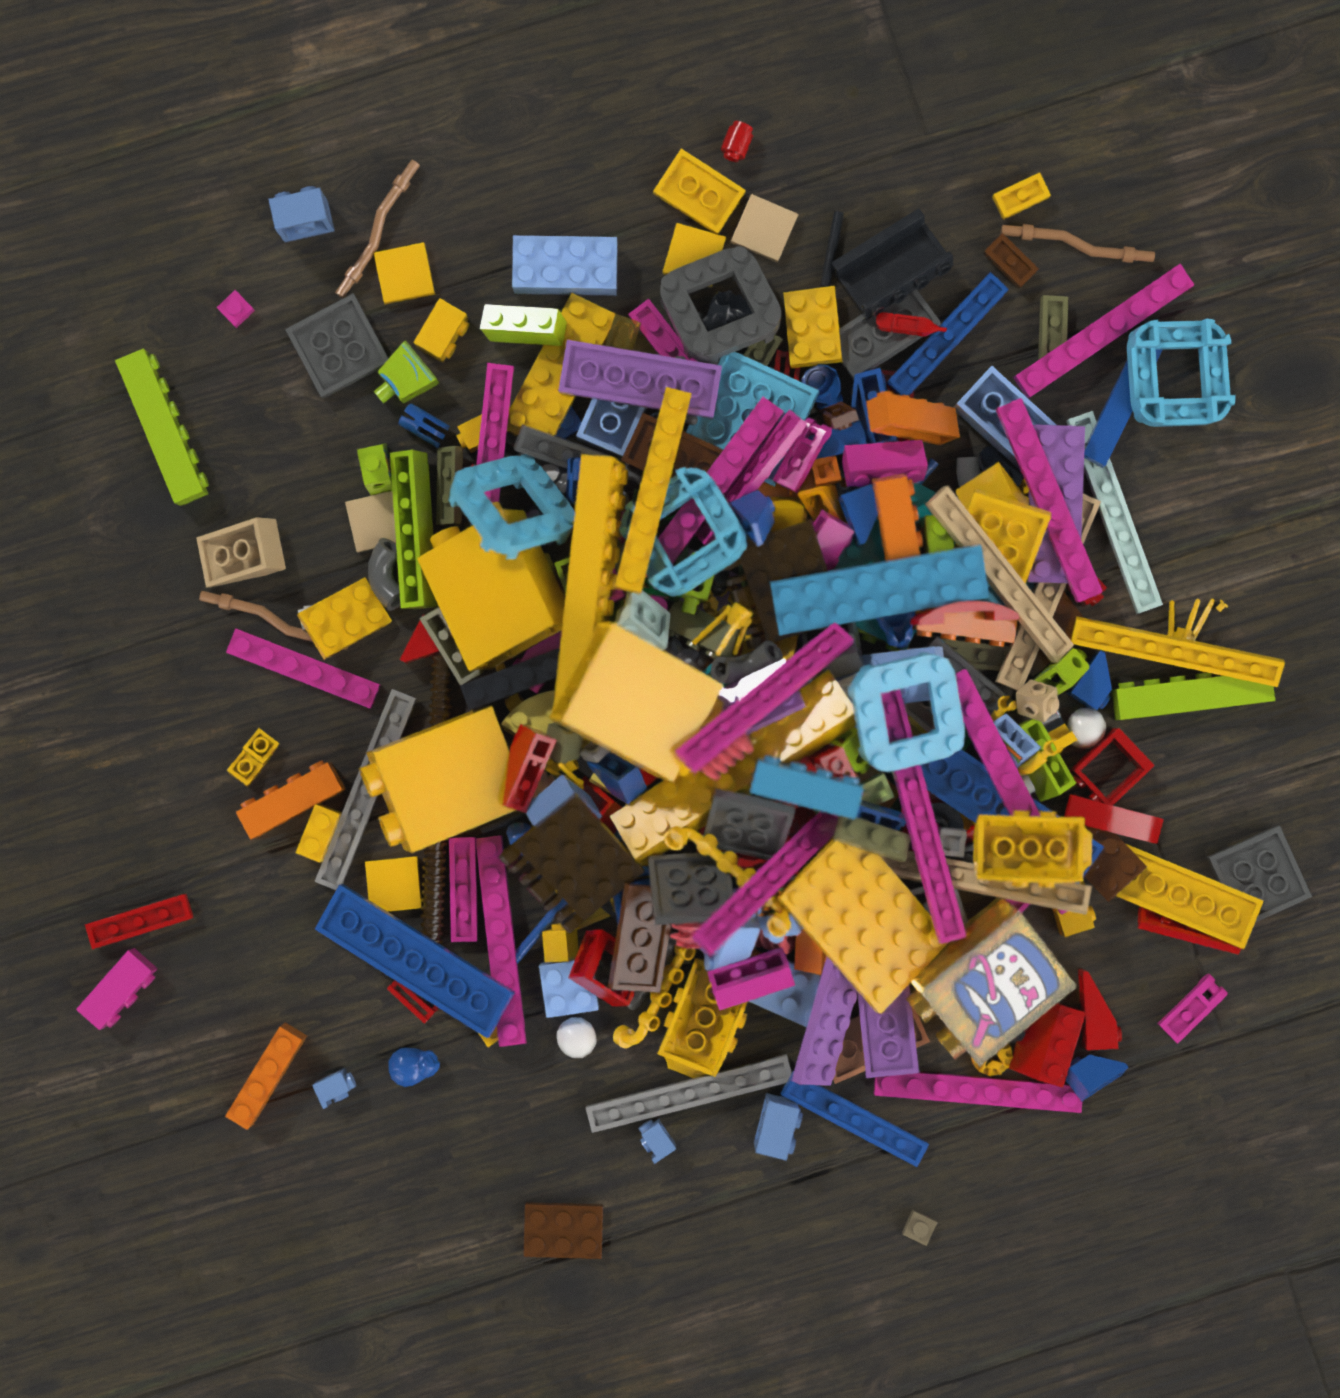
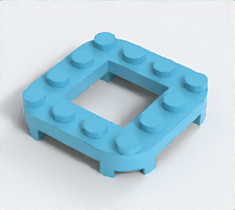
[1127,319,1235,427]
[449,454,575,559]
[619,467,747,596]
[848,652,965,772]

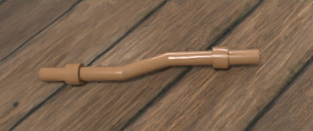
[335,160,420,299]
[1001,224,1155,263]
[199,591,348,650]

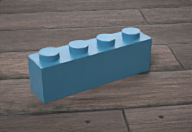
[750,755,864,819]

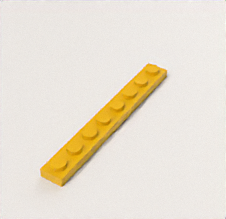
[615,387,692,595]
[1071,616,1285,687]

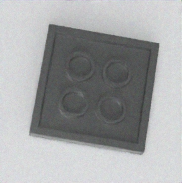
[285,293,389,399]
[703,789,795,860]
[1207,825,1312,922]
[648,851,733,925]

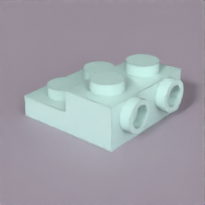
[615,590,671,651]

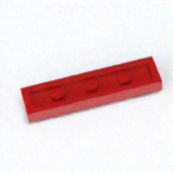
[85,893,194,949]
[1138,906,1241,955]

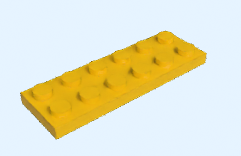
[507,293,618,437]
[1116,844,1264,949]

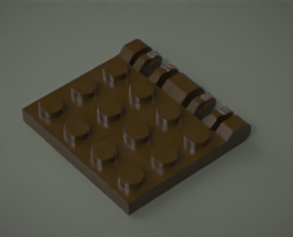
[722,519,828,650]
[498,792,644,933]

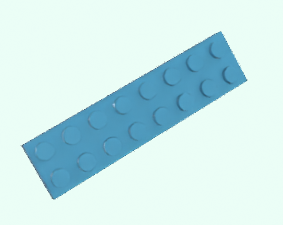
[770,544,989,635]

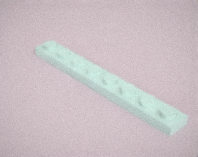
[1066,411,1163,614]

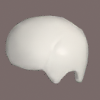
[1067,708,1106,749]
[557,1017,597,1058]

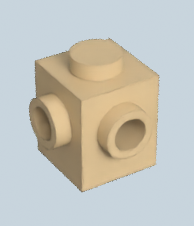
[1016,679,1059,722]

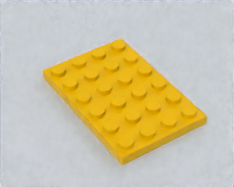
[776,839,949,1014]

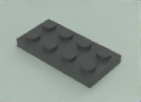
[839,289,940,381]

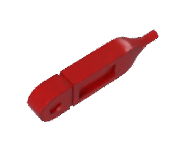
[876,312,947,336]

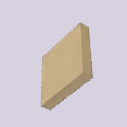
[731,194,798,263]
[345,491,396,553]

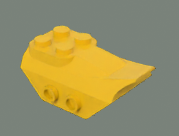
[973,811,1092,888]
[657,958,747,1078]

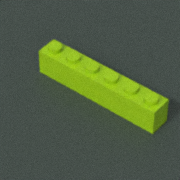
[115,348,209,506]
[390,450,439,609]
[1111,673,1275,720]

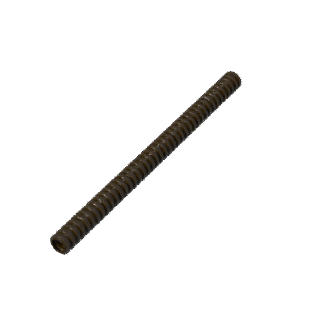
[420,654,454,944]

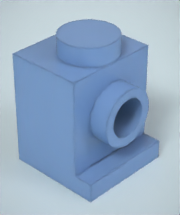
[312,1068,356,1109]
[639,1119,676,1164]

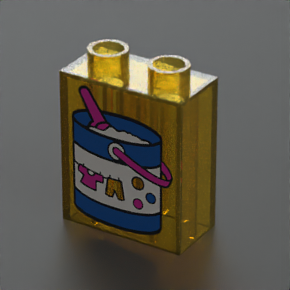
[905,897,1077,1067]

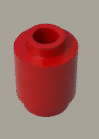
[720,121,753,162]

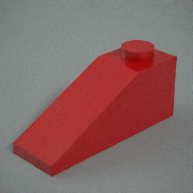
[503,724,557,813]
[1078,969,1122,1050]

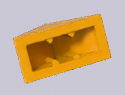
[798,485,844,522]

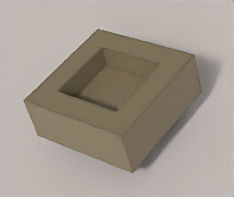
[902,1209,937,1246]

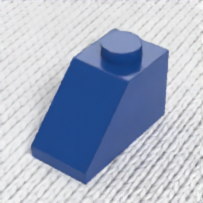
[838,484,878,547]
[730,490,775,546]
[1067,650,1112,711]
[587,752,647,804]
[1066,1055,1129,1102]

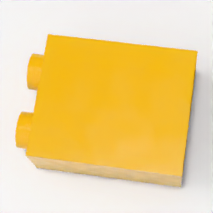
[417,502,565,671]
[549,623,723,781]
[360,706,515,853]

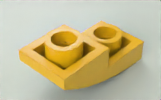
[227,728,280,787]

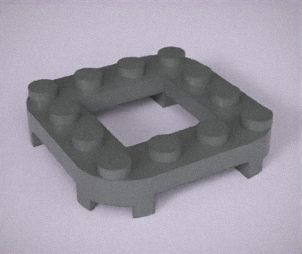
[660,246,781,365]

